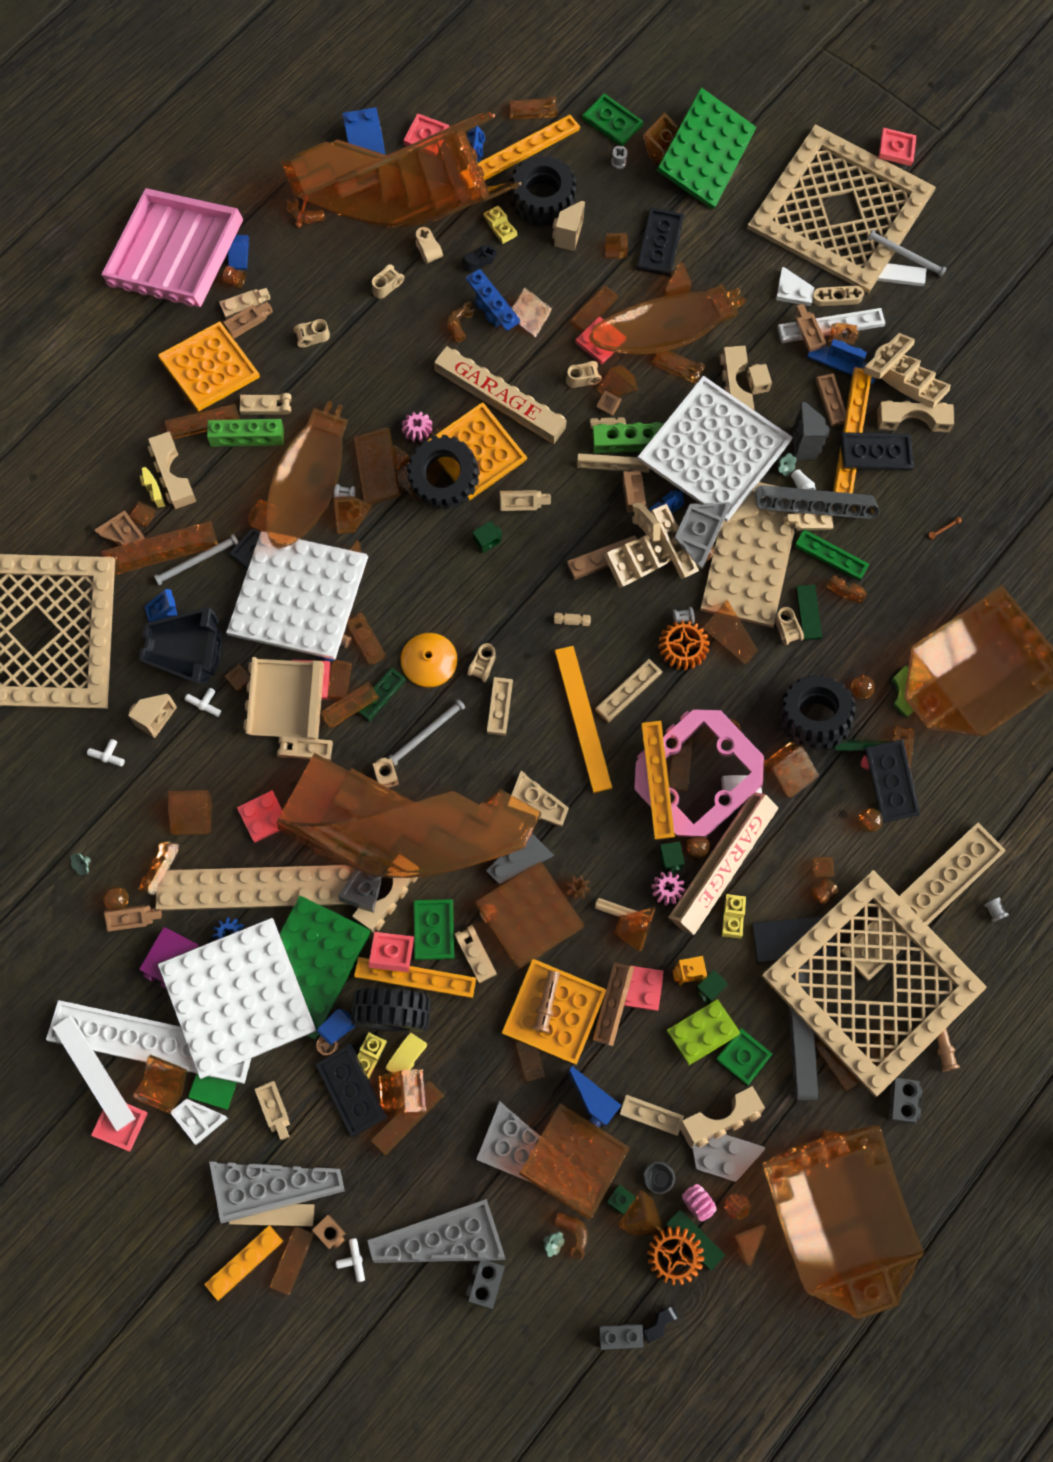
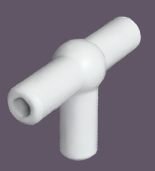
[185,688,221,717]
[87,739,125,766]
[336,1238,365,1282]

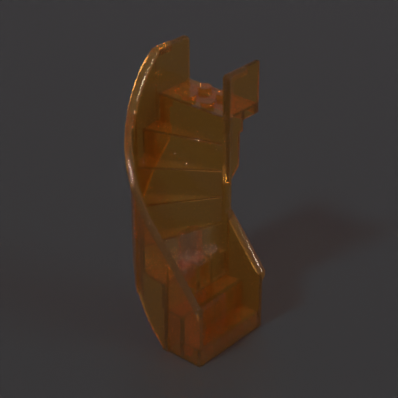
[280,111,522,227]
[274,753,541,878]

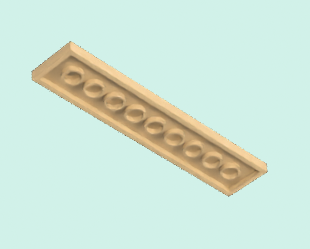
[840,823,1006,981]
[156,865,355,911]

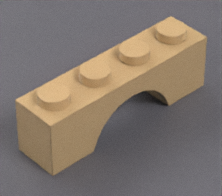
[720,346,755,411]
[877,400,954,432]
[148,432,196,509]
[353,853,420,933]
[679,1086,765,1148]

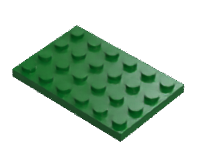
[656,87,757,210]
[280,895,371,1040]

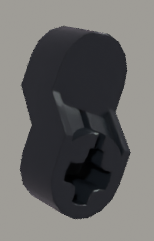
[462,245,497,271]
[643,1305,679,1343]

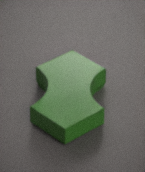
[892,666,921,718]

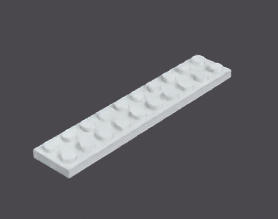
[46,1000,251,1084]

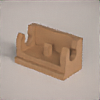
[622,471,647,513]

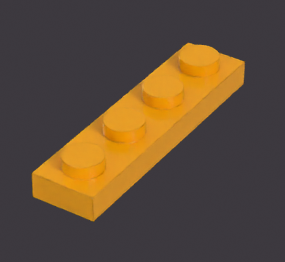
[204,1225,284,1301]

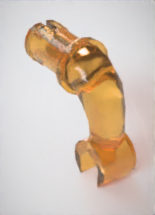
[286,198,325,225]
[447,302,475,343]
[555,1213,588,1260]

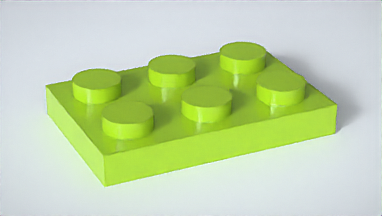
[667,999,740,1065]

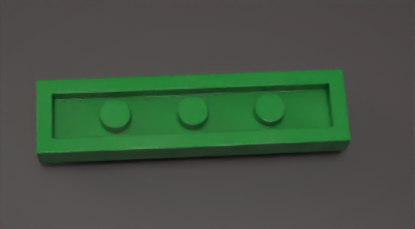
[794,529,870,582]

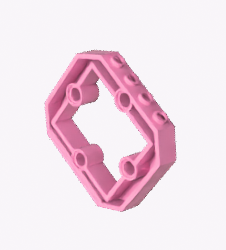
[635,710,764,838]

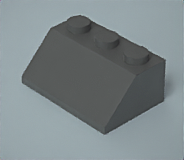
[792,402,829,460]

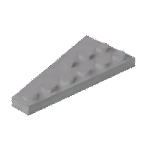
[476,1101,599,1208]
[209,1161,345,1224]
[367,1199,506,1263]

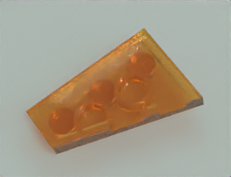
[703,600,758,665]

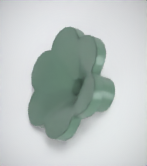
[778,453,797,476]
[70,853,90,875]
[543,1231,564,1257]

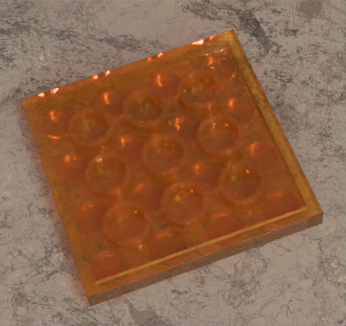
[475,861,585,969]
[519,1104,630,1220]

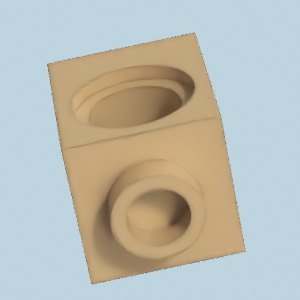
[746,364,772,395]
[373,758,399,790]

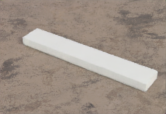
[777,308,885,343]
[52,1016,136,1131]

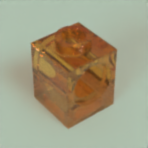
[829,322,859,345]

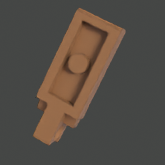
[223,302,273,339]
[795,303,827,352]
[104,905,162,932]

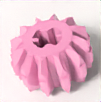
[402,411,433,443]
[651,872,685,906]
[682,1184,716,1221]

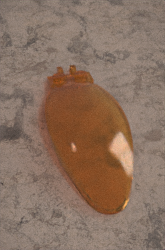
[589,284,746,354]
[266,400,348,548]

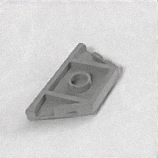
[675,502,731,569]
[692,1135,765,1182]

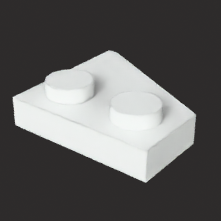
[776,267,814,307]
[170,1099,228,1145]

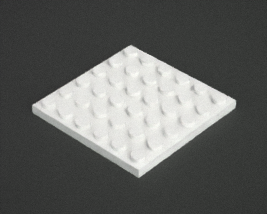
[638,376,793,522]
[226,531,368,660]
[158,918,317,1079]

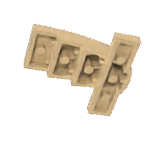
[864,333,951,408]
[604,504,699,588]

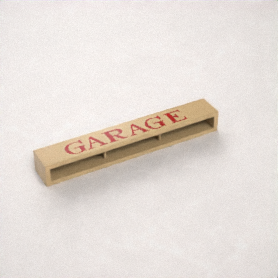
[434,346,566,445]
[668,792,778,935]

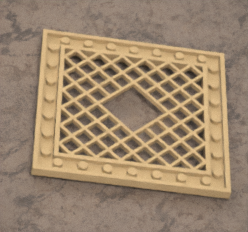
[747,124,936,293]
[0,554,115,709]
[762,870,987,1097]

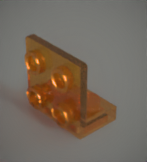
[763,742,819,798]
[133,1055,187,1114]
[379,1070,426,1117]

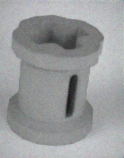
[611,146,628,169]
[334,484,355,503]
[673,607,695,625]
[984,897,1008,923]

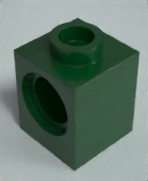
[472,521,502,553]
[659,841,685,873]
[695,970,728,1004]
[606,1184,636,1215]

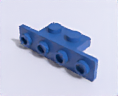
[466,269,520,331]
[807,339,875,384]

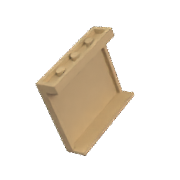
[244,657,324,739]

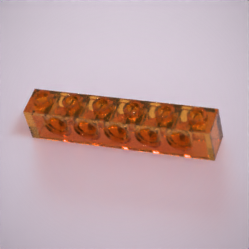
[101,521,218,575]

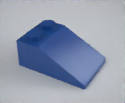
[342,107,387,169]
[568,1066,621,1128]

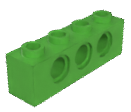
[207,419,284,447]
[592,422,665,453]

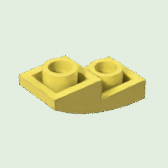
[483,206,518,244]
[140,467,165,508]
[722,894,746,939]
[357,1033,387,1079]
[386,1033,427,1080]

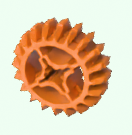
[658,620,710,670]
[647,1226,704,1285]

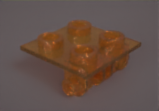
[512,288,553,337]

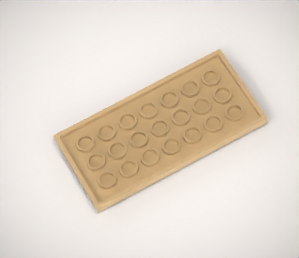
[700,482,800,628]

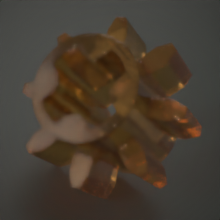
[566,875,591,900]
[724,1194,751,1220]

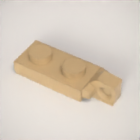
[219,288,270,320]
[500,490,551,511]
[783,512,833,530]
[255,1081,290,1140]

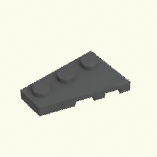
[486,828,555,884]
[338,851,386,913]

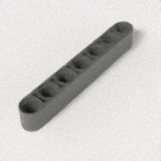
[754,485,880,519]
[788,961,818,1101]

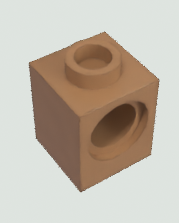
[312,1215,346,1249]

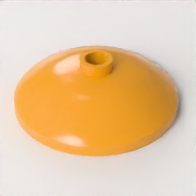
[401,633,457,688]

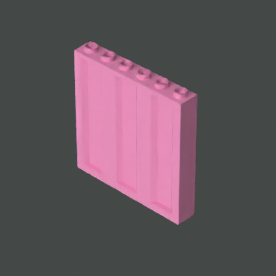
[101,188,243,307]

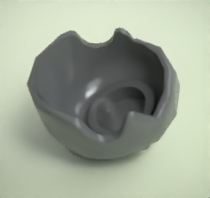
[643,1161,675,1194]

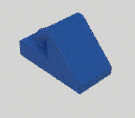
[228,235,249,270]
[144,589,177,623]
[317,1009,355,1046]

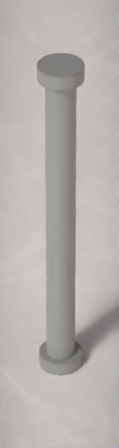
[867,229,947,277]
[154,534,238,585]
[388,699,465,765]

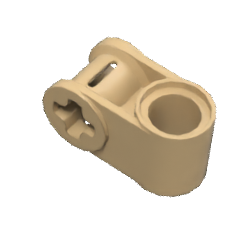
[416,227,443,264]
[372,264,405,299]
[294,319,330,348]
[566,361,602,388]
[775,607,804,646]
[467,643,496,682]

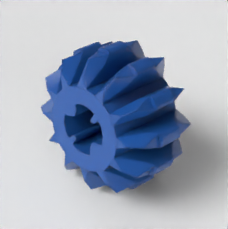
[212,918,244,940]

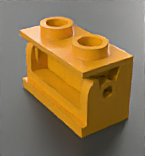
[673,956,707,986]

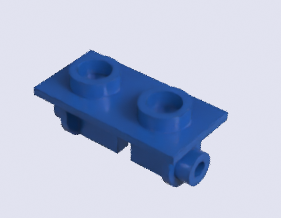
[464,125,485,163]
[649,490,685,514]

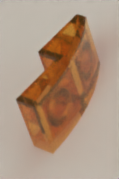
[826,575,868,604]

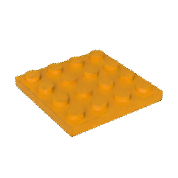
[158,321,260,412]
[428,402,527,501]
[502,959,607,1065]

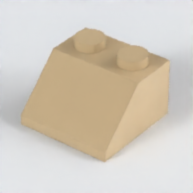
[552,201,585,251]
[128,694,177,738]

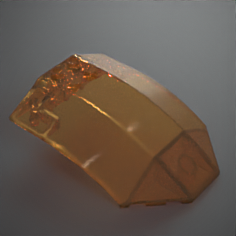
[904,585,1053,737]
[762,1125,925,1320]

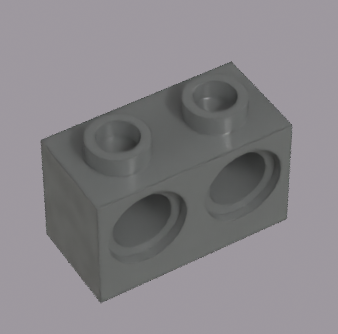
[888,1078,922,1124]
[466,1260,505,1309]
[598,1324,644,1350]

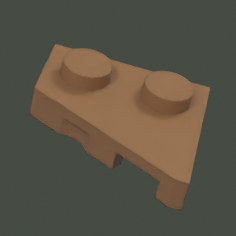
[95,510,146,551]

